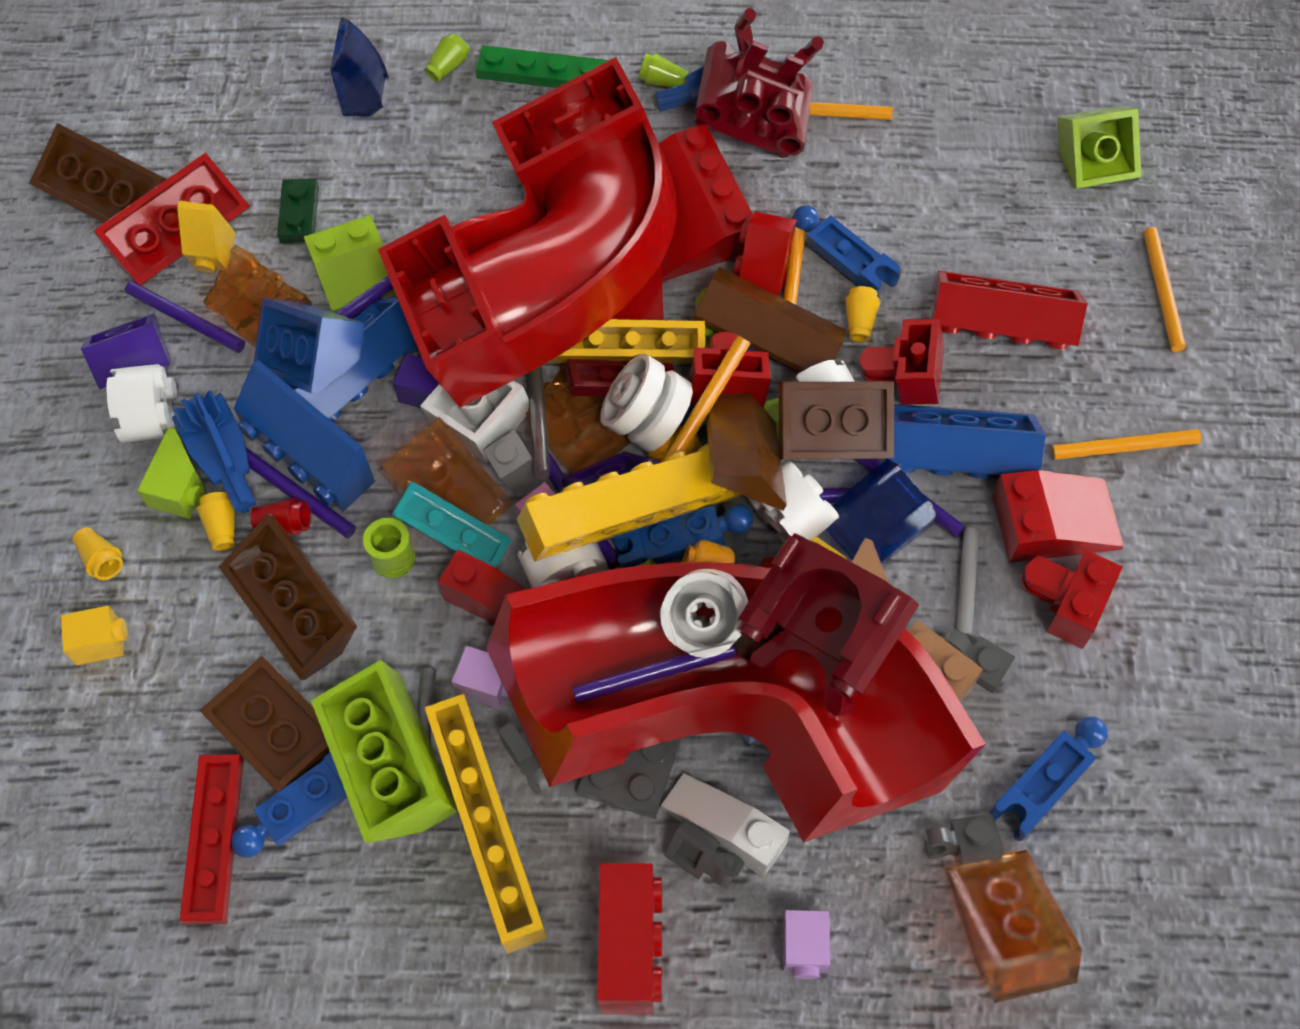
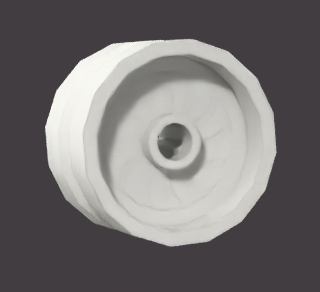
[601,353,692,452]

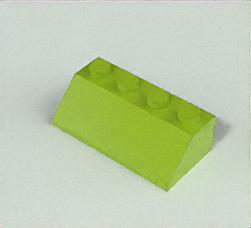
[311,660,458,843]

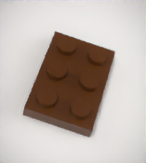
[779,381,894,460]
[199,656,330,793]

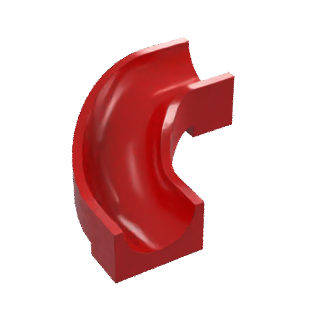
[378,57,677,408]
[486,562,986,843]

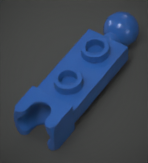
[792,205,901,298]
[612,504,753,568]
[989,717,1108,841]
[231,753,347,858]

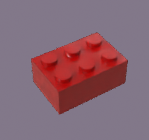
[597,863,662,1015]

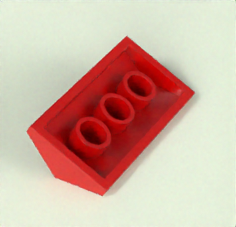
[93,152,250,286]

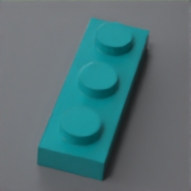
[391,481,512,568]

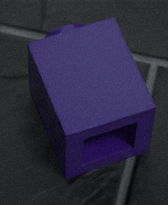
[393,354,439,408]

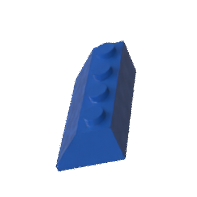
[254,298,365,394]
[286,298,418,422]
[234,360,375,512]
[885,404,1046,479]

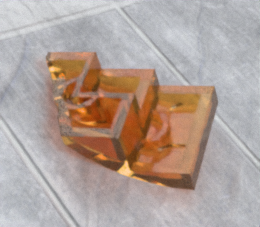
[203,244,313,348]
[525,363,632,474]

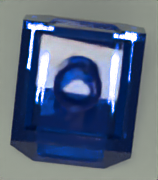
[330,17,389,117]
[826,459,938,565]

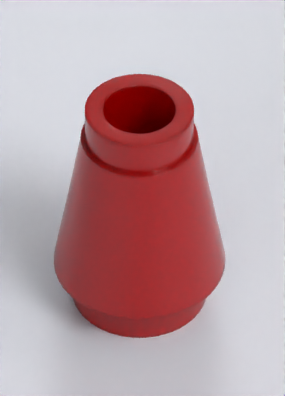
[250,497,311,535]

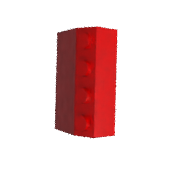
[659,123,753,282]

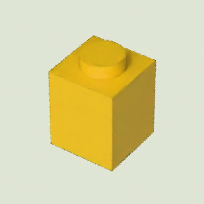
[61,605,128,666]

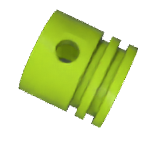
[363,518,416,578]

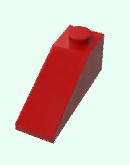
[438,550,527,624]

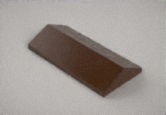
[29,123,166,223]
[692,267,847,372]
[706,393,787,511]
[219,513,357,680]

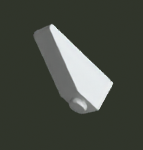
[660,773,790,878]

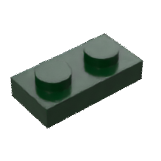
[277,179,319,243]

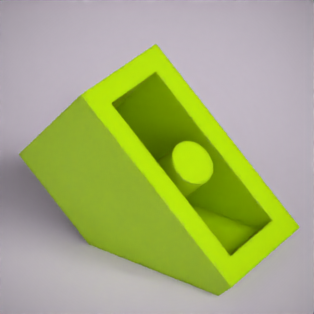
[137,427,205,519]

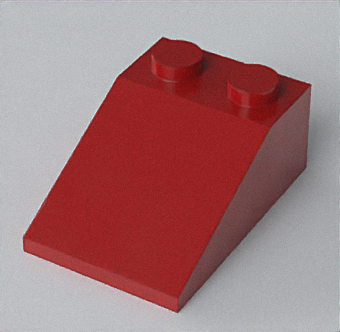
[992,470,1124,563]

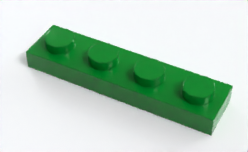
[475,45,609,88]

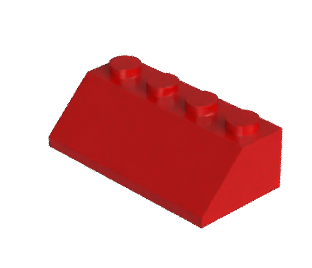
[932,270,1088,350]

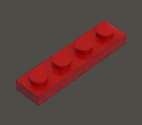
[179,754,244,925]

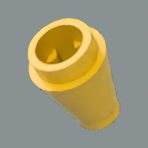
[845,286,880,343]
[197,492,235,551]
[72,527,123,581]

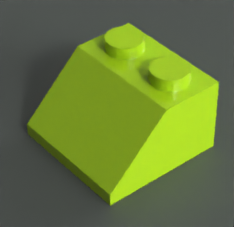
[1057,106,1141,189]
[304,214,395,313]

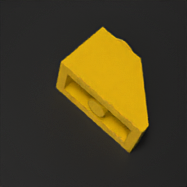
[177,201,236,273]

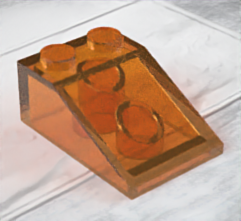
[377,417,513,525]
[947,850,1082,1003]

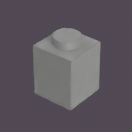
[483,429,537,494]

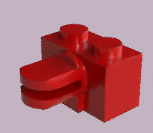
[733,211,797,296]
[860,318,944,405]
[688,332,771,408]
[1021,550,1123,649]

